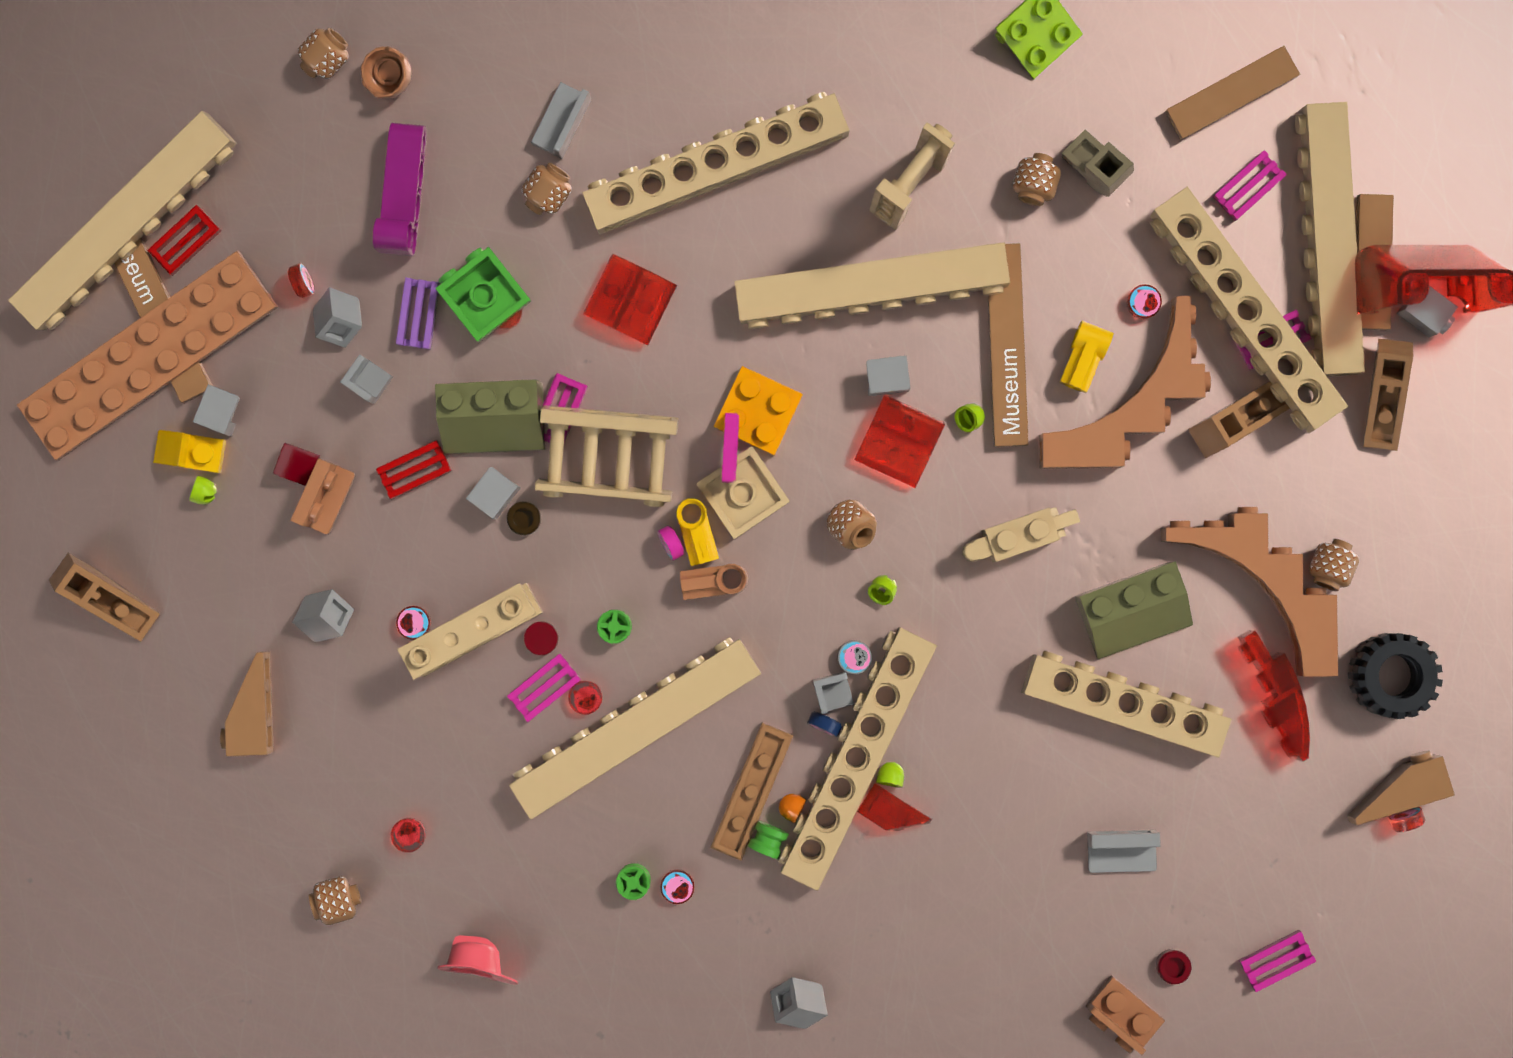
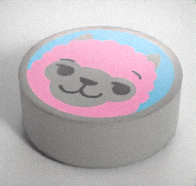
[838,640,872,674]

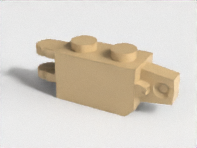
[962,507,1080,562]

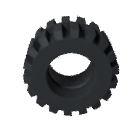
[1348,633,1443,719]

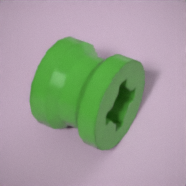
[597,610,632,644]
[748,821,789,859]
[616,863,651,900]

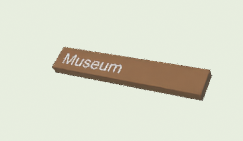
[114,237,212,403]
[987,243,1029,447]

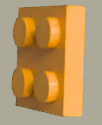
[714,366,803,456]

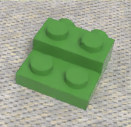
[435,247,532,343]

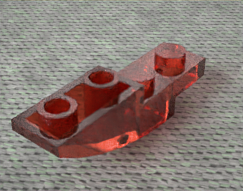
[1238,630,1310,762]

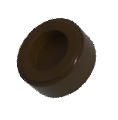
[507,502,541,535]

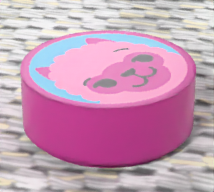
[657,526,684,561]

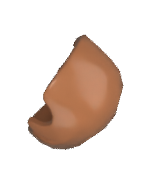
[361,46,412,98]

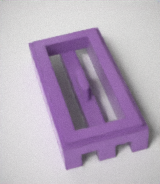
[396,277,440,350]

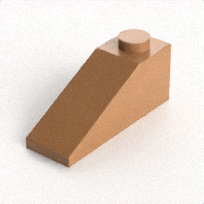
[1363,338,1414,451]
[1188,381,1290,458]
[49,553,160,642]
[220,651,274,756]
[1347,750,1455,825]

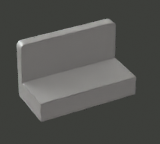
[531,82,592,159]
[1087,830,1160,873]

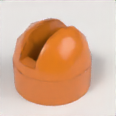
[779,794,807,823]

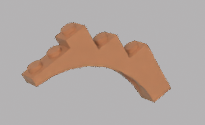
[1039,296,1211,469]
[1161,507,1338,677]

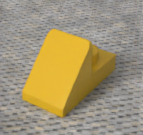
[153,430,226,473]

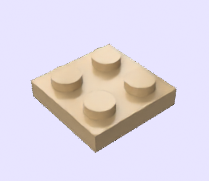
[696,446,790,540]

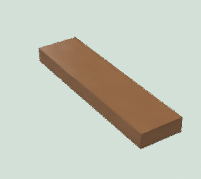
[1165,45,1301,140]
[1356,194,1394,330]
[710,722,793,861]

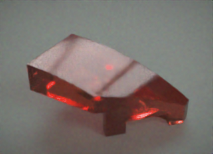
[857,783,932,831]

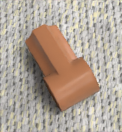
[680,564,749,600]

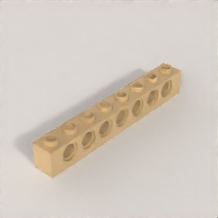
[582,92,850,235]
[1150,186,1348,434]
[778,627,937,891]

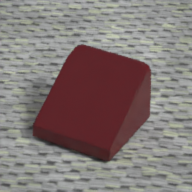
[273,443,320,486]

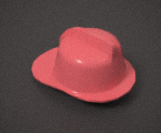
[437,935,519,985]

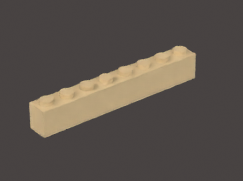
[1295,102,1365,377]
[8,111,237,330]
[734,242,1010,329]
[509,637,761,820]

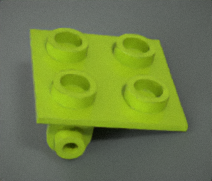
[995,0,1083,79]

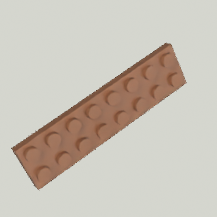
[17,251,278,460]

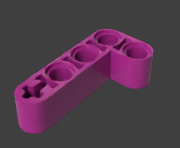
[373,123,427,256]

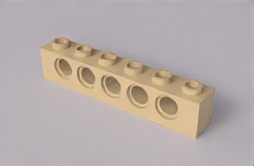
[1021,650,1232,758]

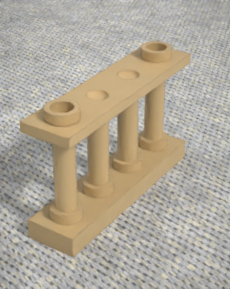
[869,122,955,231]
[535,405,679,507]
[397,583,543,680]

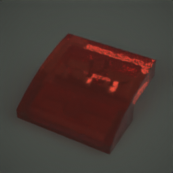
[583,254,677,346]
[854,394,946,488]

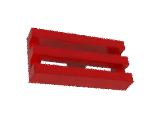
[147,205,222,276]
[376,440,452,500]

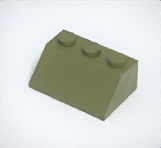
[435,379,545,454]
[1074,561,1193,659]

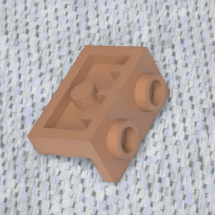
[290,458,355,534]
[1086,975,1165,1055]

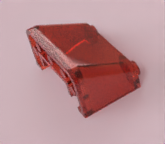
[1355,245,1513,314]

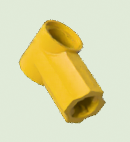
[1059,320,1114,393]
[676,498,719,566]

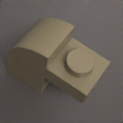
[1062,129,1134,197]

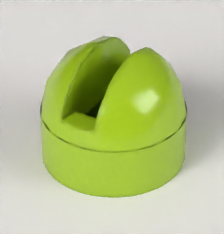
[955,403,985,432]
[189,476,217,505]
[868,575,897,605]
[876,762,904,788]

